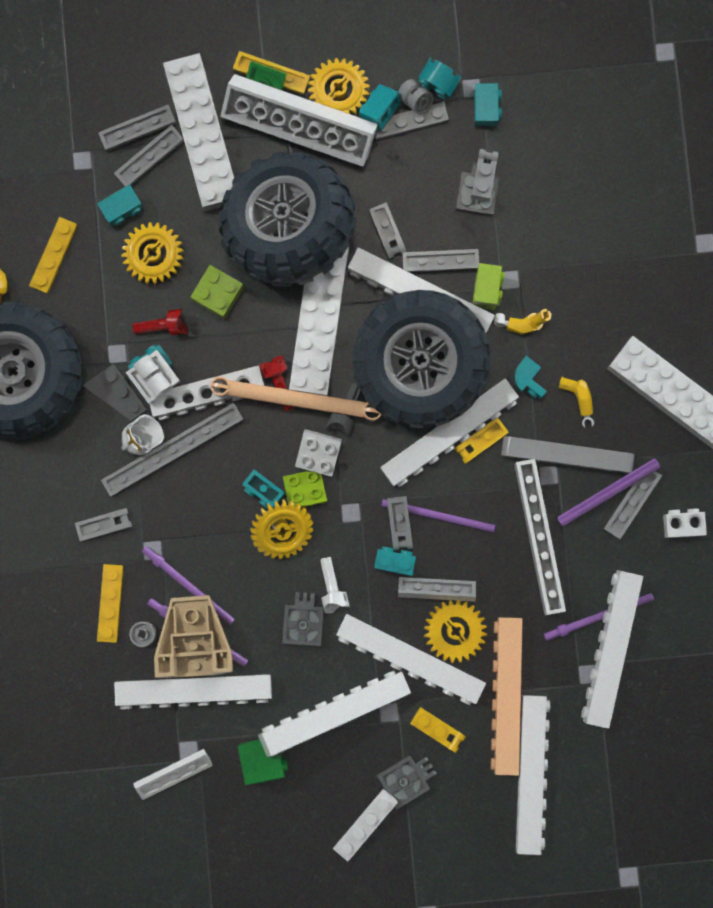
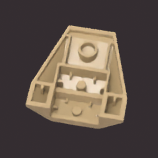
[154,595,233,678]

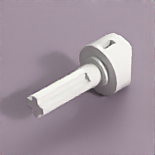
[320,557,350,614]

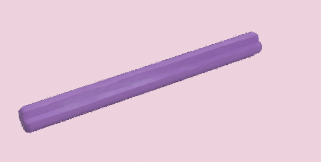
[558,459,660,526]

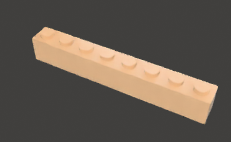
[491,618,522,775]

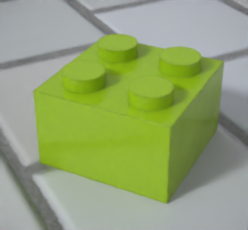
[472,263,505,310]
[190,265,244,320]

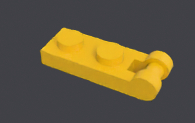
[454,417,509,464]
[410,707,466,753]

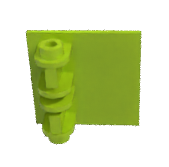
[283,471,327,508]

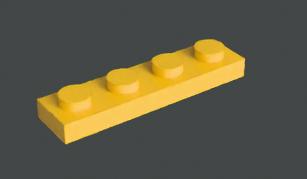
[233,51,310,95]
[29,217,78,294]
[97,564,124,643]

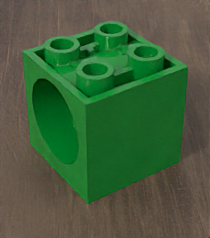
[238,739,288,785]

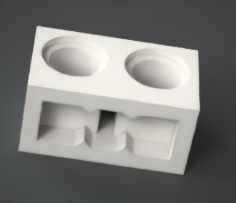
[663,509,707,538]

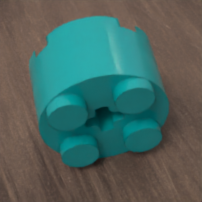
[418,58,462,101]

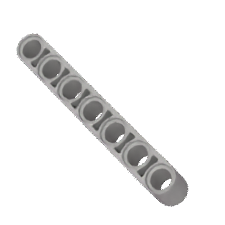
[501,436,634,474]

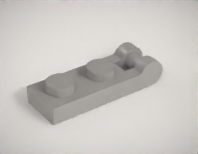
[471,149,499,202]
[369,202,406,259]
[387,496,413,551]
[75,508,132,542]

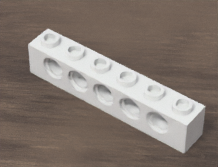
[150,365,264,421]

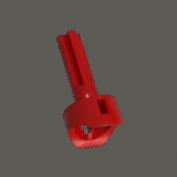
[132,308,188,336]
[259,355,295,411]

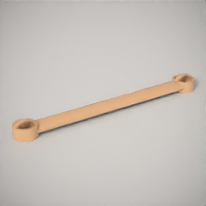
[210,376,381,421]

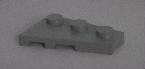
[82,364,147,421]

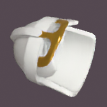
[121,414,164,455]

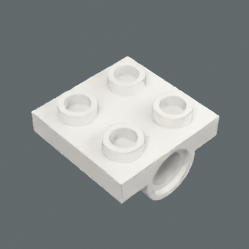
[126,350,180,404]
[295,429,342,477]

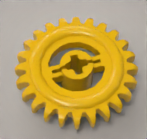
[308,58,370,115]
[121,222,184,285]
[250,499,313,559]
[424,600,487,663]

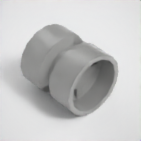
[398,79,433,114]
[129,622,158,647]

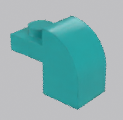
[513,356,547,399]

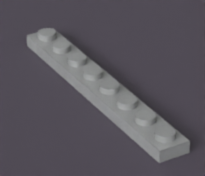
[101,403,244,497]

